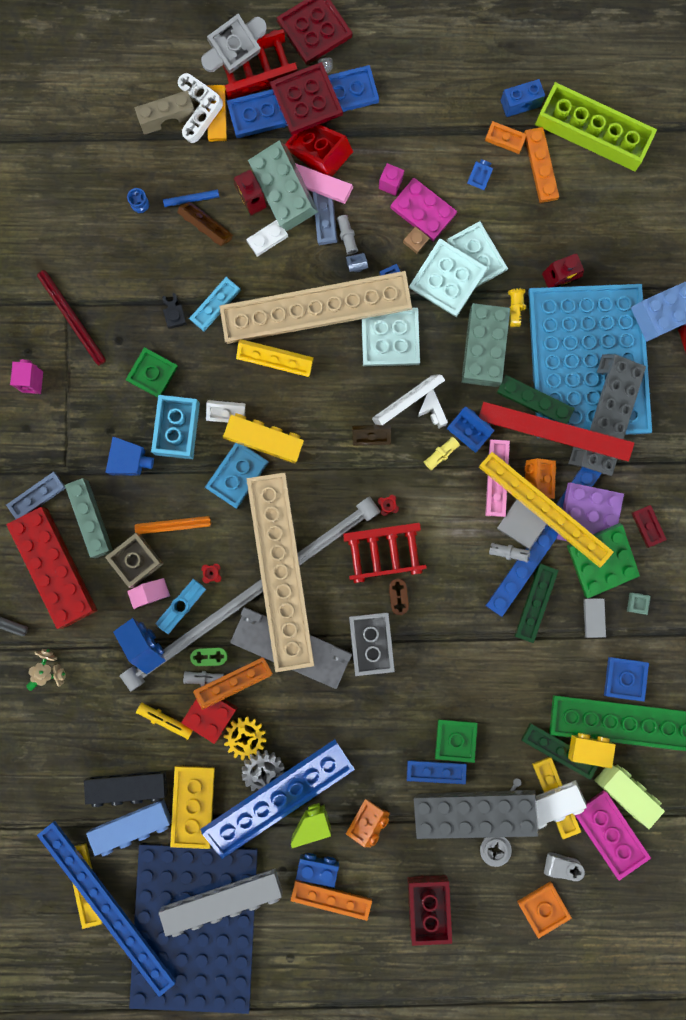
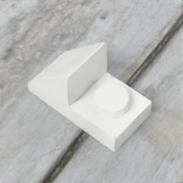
[418,389,448,428]

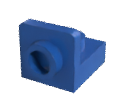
[467,159,493,190]

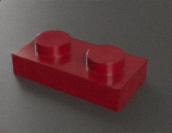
[632,505,667,548]

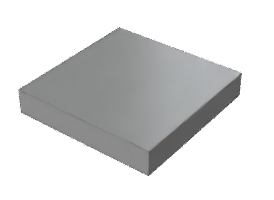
[497,500,547,550]

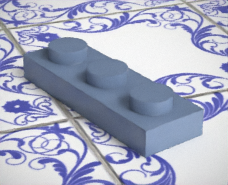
[313,192,337,245]
[6,472,65,519]

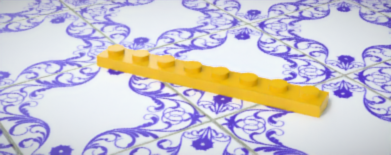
[479,452,614,568]

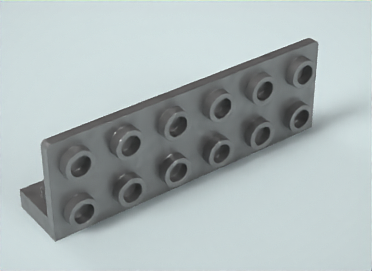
[231,607,352,689]

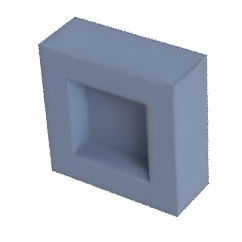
[346,253,368,272]

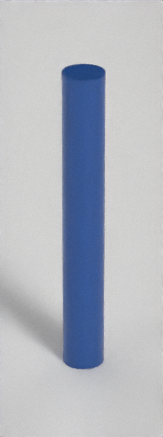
[163,190,219,207]

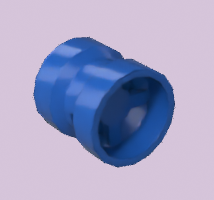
[127,188,149,213]

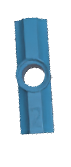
[155,579,206,634]

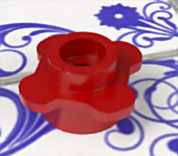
[378,495,399,516]
[201,564,221,584]

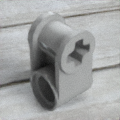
[544,852,585,881]

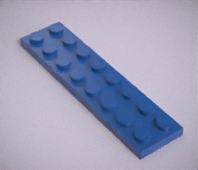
[227,65,379,139]
[201,739,355,859]

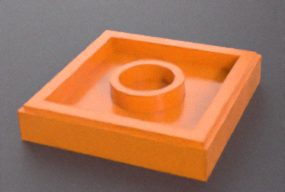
[517,881,572,939]

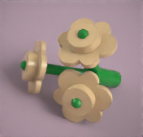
[26,649,66,691]

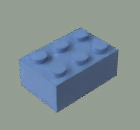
[631,282,686,342]

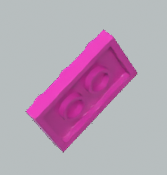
[390,178,457,242]

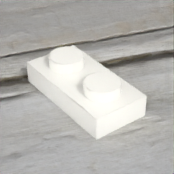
[246,220,288,257]
[206,400,246,423]

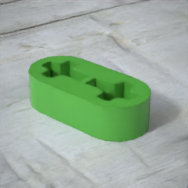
[190,647,228,666]

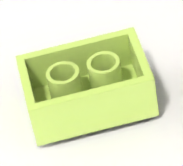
[594,765,665,829]

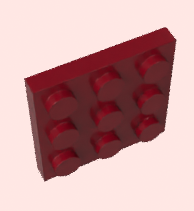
[276,0,353,66]
[270,62,343,135]

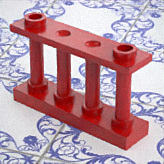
[223,29,298,100]
[343,523,427,583]

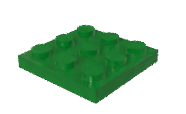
[567,523,640,599]

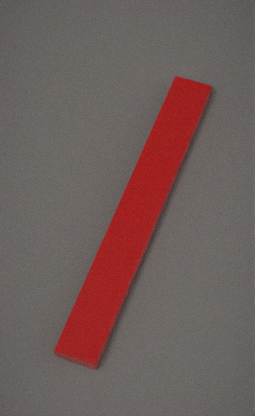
[479,402,635,462]

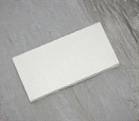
[372,374,445,425]

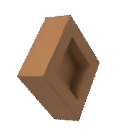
[403,226,430,254]

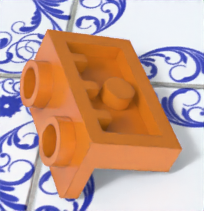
[525,458,556,499]
[346,799,390,848]

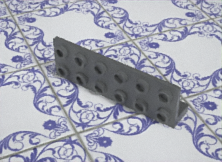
[568,354,646,476]

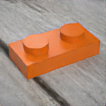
[485,121,527,154]

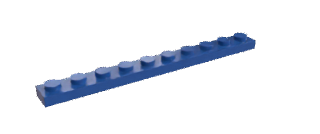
[485,467,602,617]
[37,821,176,997]

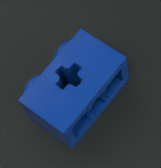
[501,79,545,117]

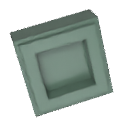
[627,593,650,615]

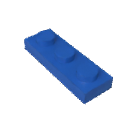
[406,760,467,784]

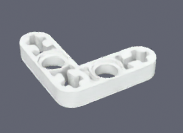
[178,73,223,143]

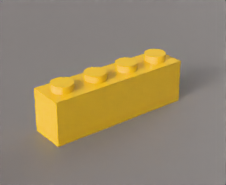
[223,413,304,464]

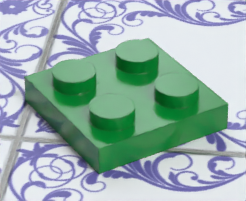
[126,347,178,398]
[435,719,478,763]

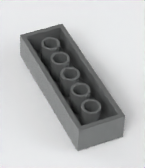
[414,790,539,839]

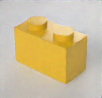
[568,733,616,769]

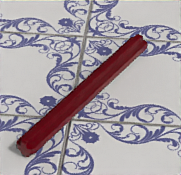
[37,270,106,366]

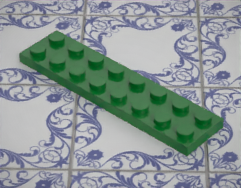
[549,695,686,751]

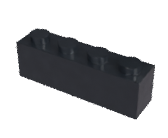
[84,771,168,807]

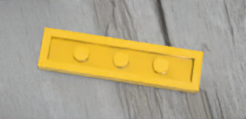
[236,339,314,377]
[532,757,581,839]
[73,843,103,929]

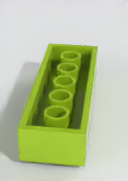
[535,82,657,171]

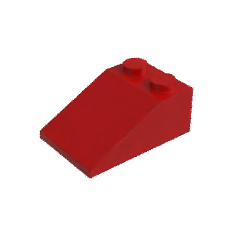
[285,124,353,177]

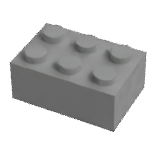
[349,613,395,676]

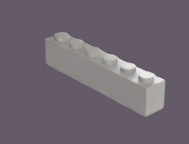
[159,868,283,937]

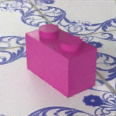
[10,359,43,394]

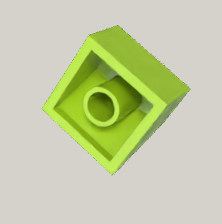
[291,803,331,848]

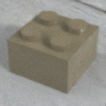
[105,533,163,588]

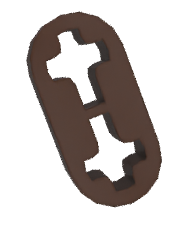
[389,579,409,615]

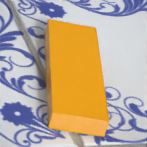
[206,85,227,142]

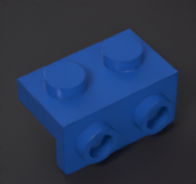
[447,407,494,453]

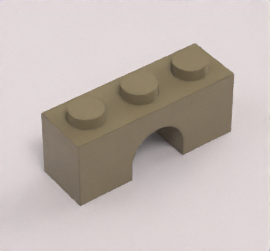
[134,90,195,135]

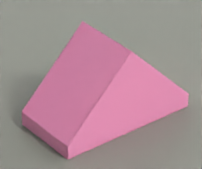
[127,578,170,609]

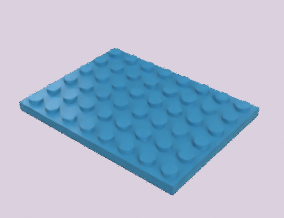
[528,284,652,438]

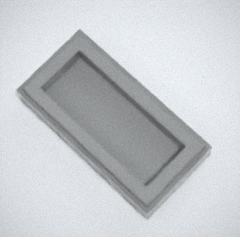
[584,599,606,638]

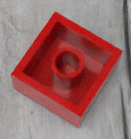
[181,699,238,744]

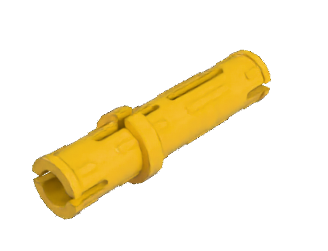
[136,702,193,740]

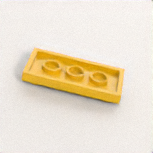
[170,766,215,849]

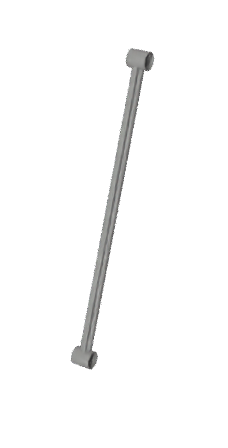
[120,496,381,692]

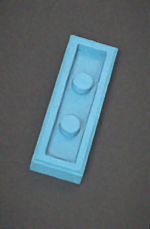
[189,277,241,332]

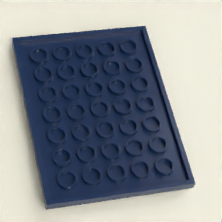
[129,843,258,1014]

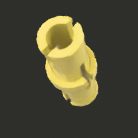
[424,437,460,471]

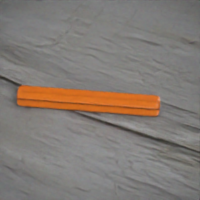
[135,516,211,534]

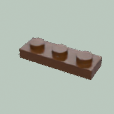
[177,201,233,246]

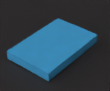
[205,443,269,509]

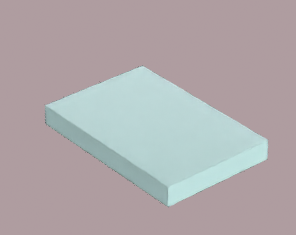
[447,221,508,287]

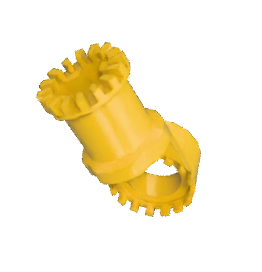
[508,288,526,327]

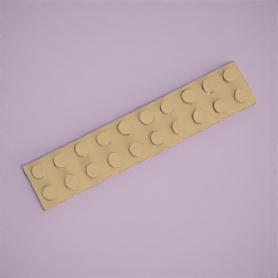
[220,271,412,344]
[246,473,314,672]

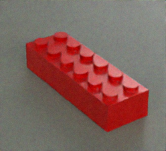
[6,507,98,629]

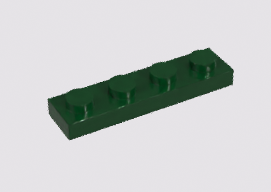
[497,375,575,424]
[514,564,559,643]
[521,723,598,780]

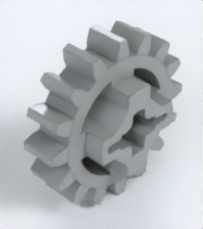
[242,750,284,791]

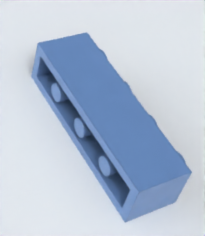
[86,799,172,856]

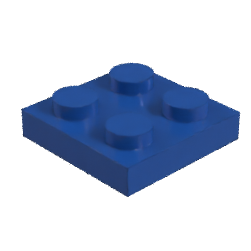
[604,657,649,702]

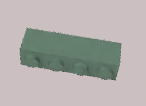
[65,478,113,559]

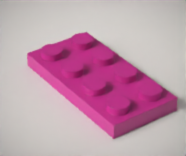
[575,790,651,881]

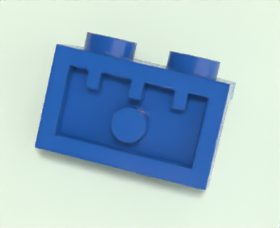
[296,853,339,888]

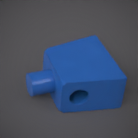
[105,437,154,476]

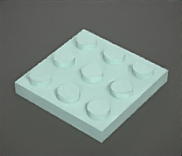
[409,239,488,317]
[362,308,420,366]

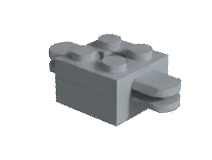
[201,14,266,74]

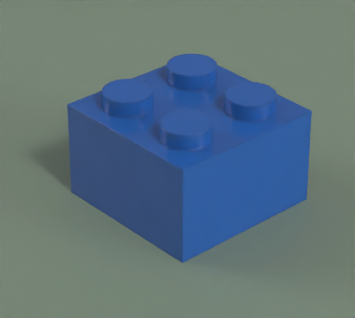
[113,618,166,675]

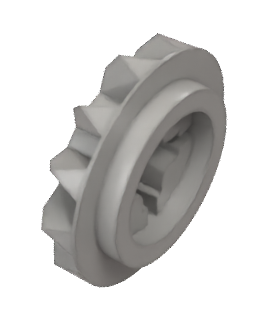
[480,837,512,867]

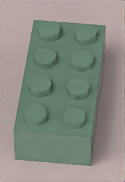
[248,140,319,231]
[461,303,510,387]

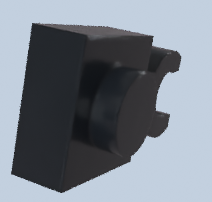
[163,293,187,329]

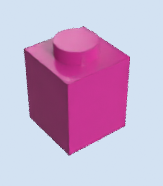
[379,163,404,196]

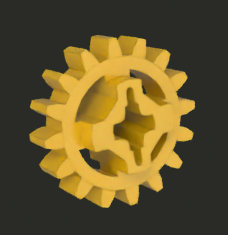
[224,716,267,760]

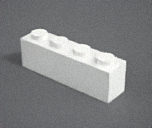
[536,780,587,829]

